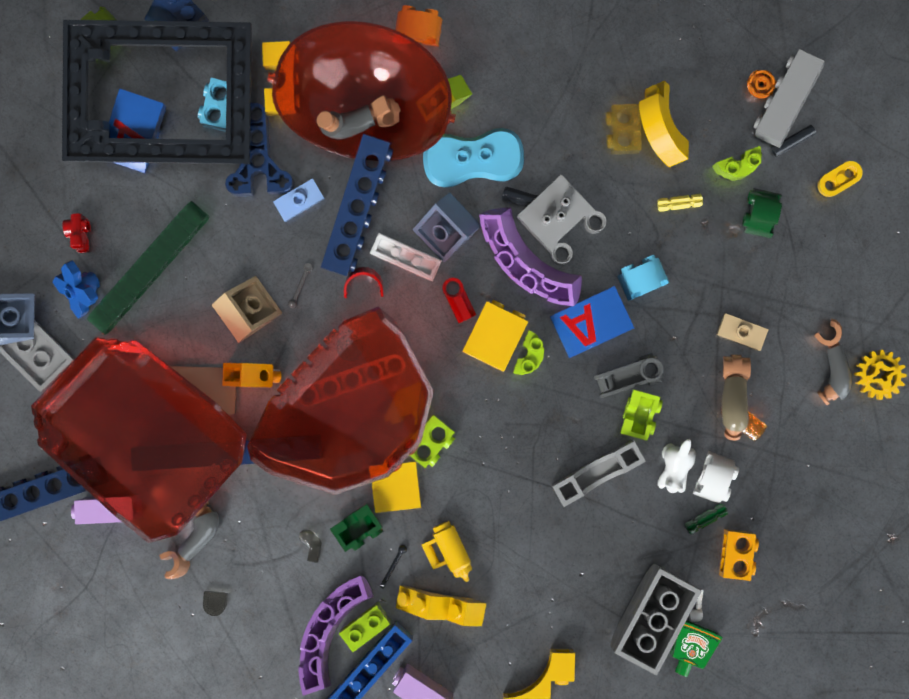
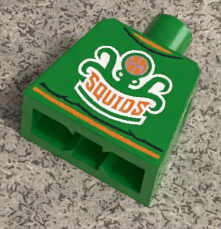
[670,620,723,677]

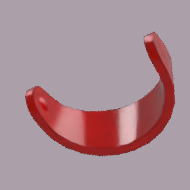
[344,267,384,298]

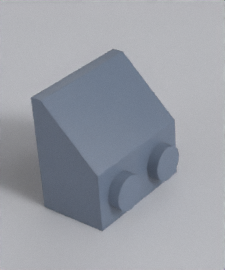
[413,193,481,262]

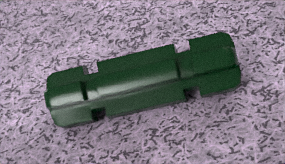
[684,503,728,534]

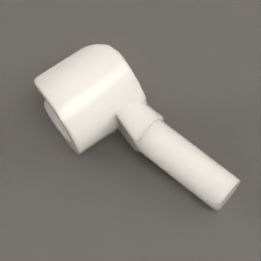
[688,590,704,622]

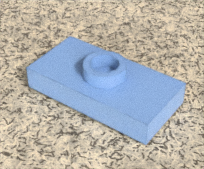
[273,178,325,222]

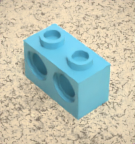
[198,78,227,132]

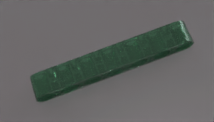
[87,201,210,335]

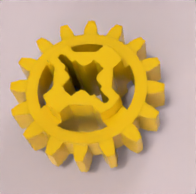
[854,350,907,400]

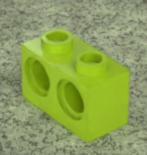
[404,414,455,468]
[339,601,391,652]

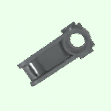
[593,353,664,398]

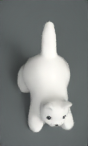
[658,439,696,493]

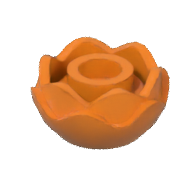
[747,70,776,98]

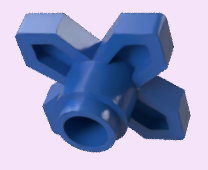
[52,260,100,319]

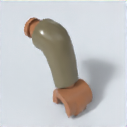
[722,354,751,441]

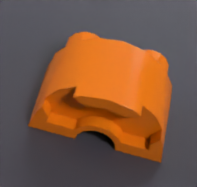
[393,5,443,47]

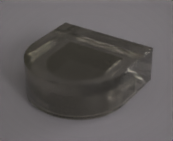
[203,591,228,616]

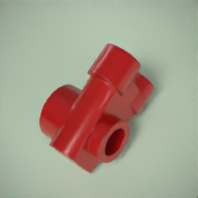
[62,213,91,253]

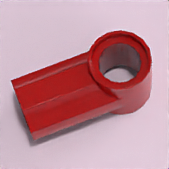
[442,277,477,324]

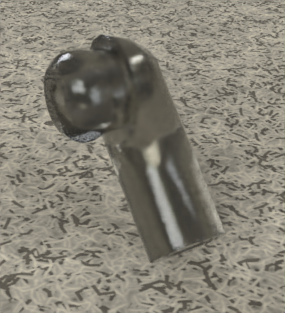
[299,530,322,563]

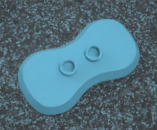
[423,128,524,187]

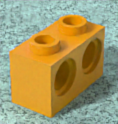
[719,529,759,581]

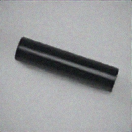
[771,125,816,157]

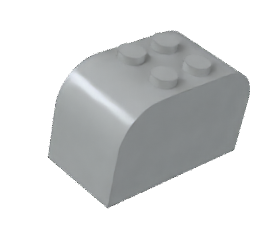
[611,564,702,676]

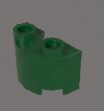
[742,188,782,238]
[330,504,384,552]

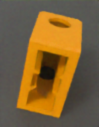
[222,363,281,387]

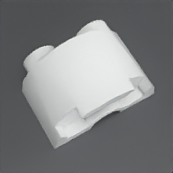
[692,451,739,503]

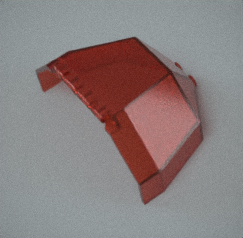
[247,306,434,495]

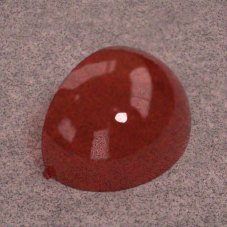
[267,21,456,161]

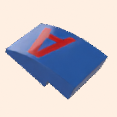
[109,89,167,174]
[550,286,634,358]

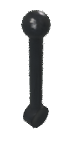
[379,545,407,589]

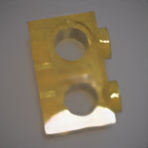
[606,104,642,155]

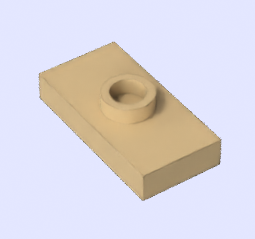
[716,313,769,351]

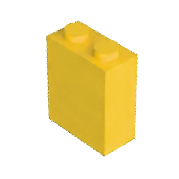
[462,300,528,372]

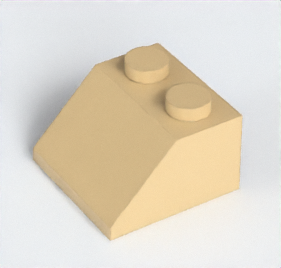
[212,276,282,343]

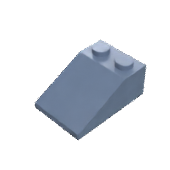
[0,294,35,345]

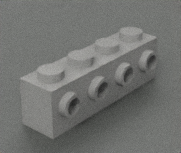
[753,49,825,148]

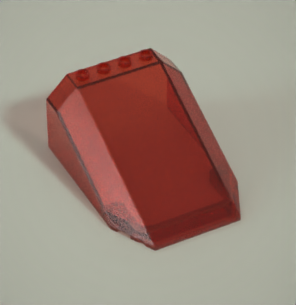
[31,337,247,543]

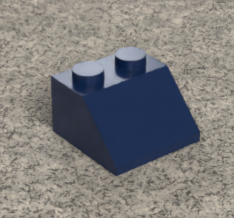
[144,0,209,52]

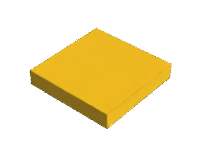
[370,461,421,513]

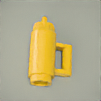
[421,520,472,582]

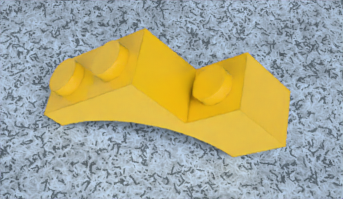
[395,585,486,626]
[503,649,575,699]

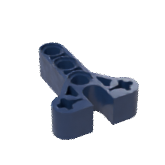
[225,102,295,197]

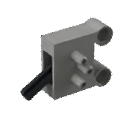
[502,175,607,265]

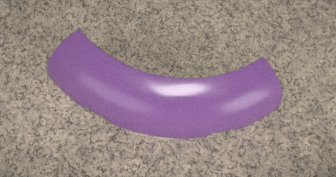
[479,207,582,306]
[299,576,374,696]

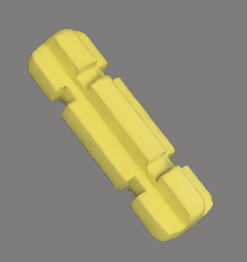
[657,194,703,211]

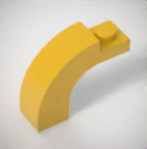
[639,80,689,167]

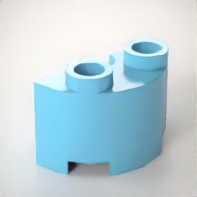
[617,255,670,301]

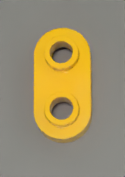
[818,161,862,197]

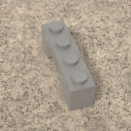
[551,440,646,507]

